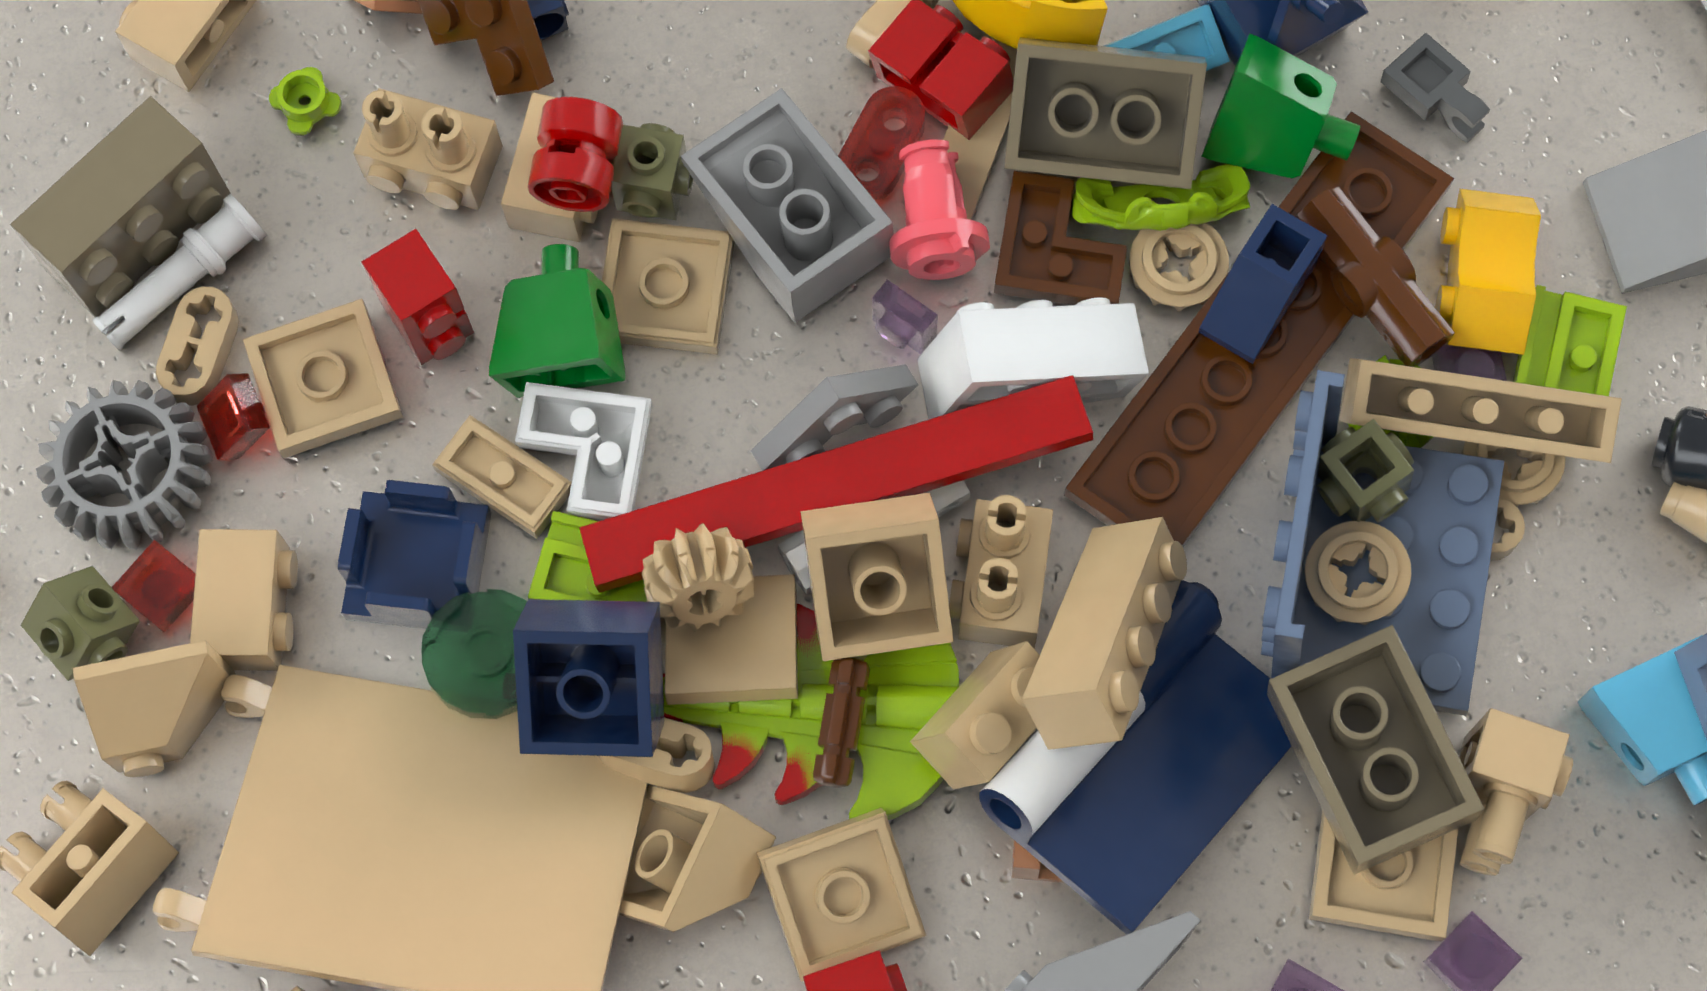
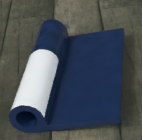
[979,580,1292,935]

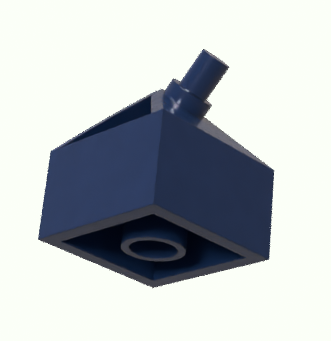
[1197,0,1368,67]
[513,599,664,757]

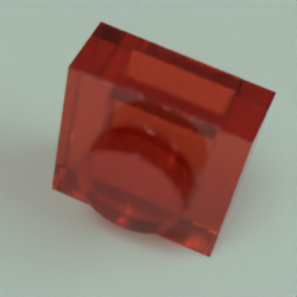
[196,373,270,461]
[112,540,196,633]

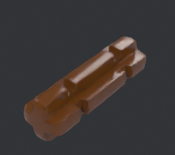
[813,657,870,788]

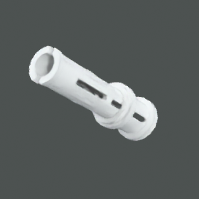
[92,194,267,351]

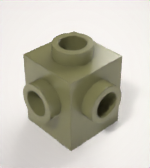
[609,123,694,221]
[1316,419,1414,523]
[21,566,140,681]

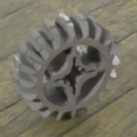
[36,380,213,550]

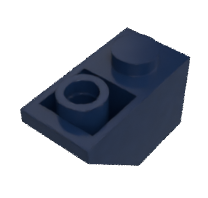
[1198,204,1328,364]

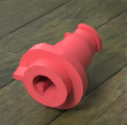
[889,139,990,280]

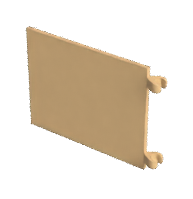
[153,665,648,991]

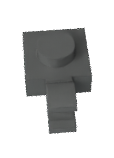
[1381,33,1490,143]

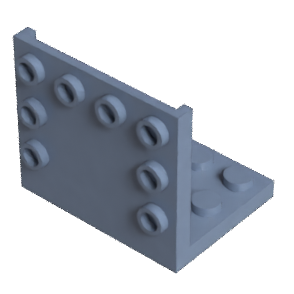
[1261,370,1504,716]

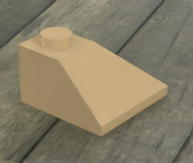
[73,640,236,777]
[619,785,776,932]

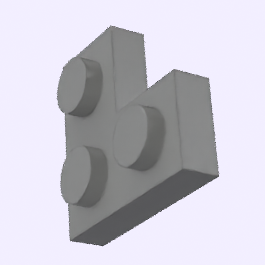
[751,364,918,471]

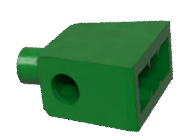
[1201,33,1360,179]
[489,244,625,398]

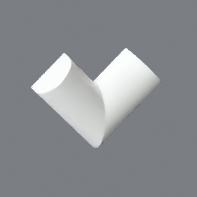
[515,382,652,521]

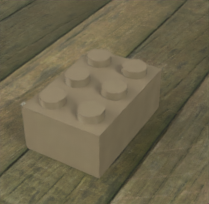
[1004,37,1207,189]
[10,96,230,317]
[1267,625,1484,875]

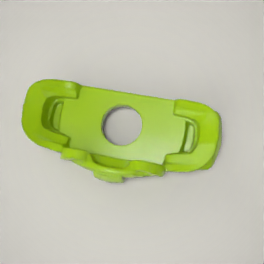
[1071,164,1250,231]

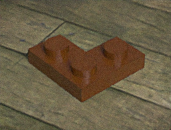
[418,0,554,96]
[994,171,1127,306]

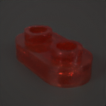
[838,86,925,202]

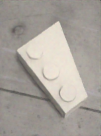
[917,298,1149,420]

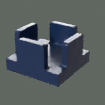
[338,480,492,634]

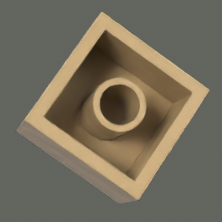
[800,493,953,661]

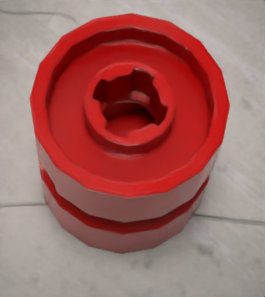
[527,97,623,212]

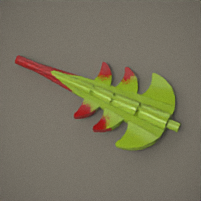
[503,603,959,820]

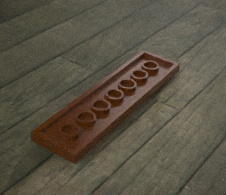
[1064,111,1454,547]

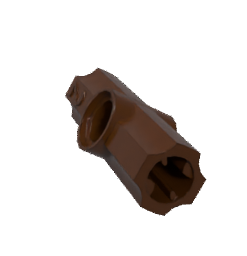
[1295,186,1455,367]

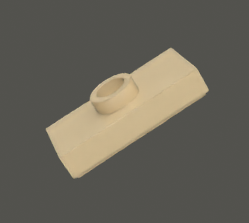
[432,415,572,539]

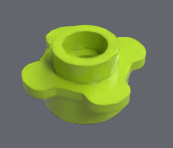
[269,67,342,136]

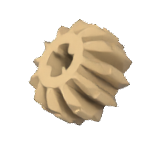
[642,523,755,632]

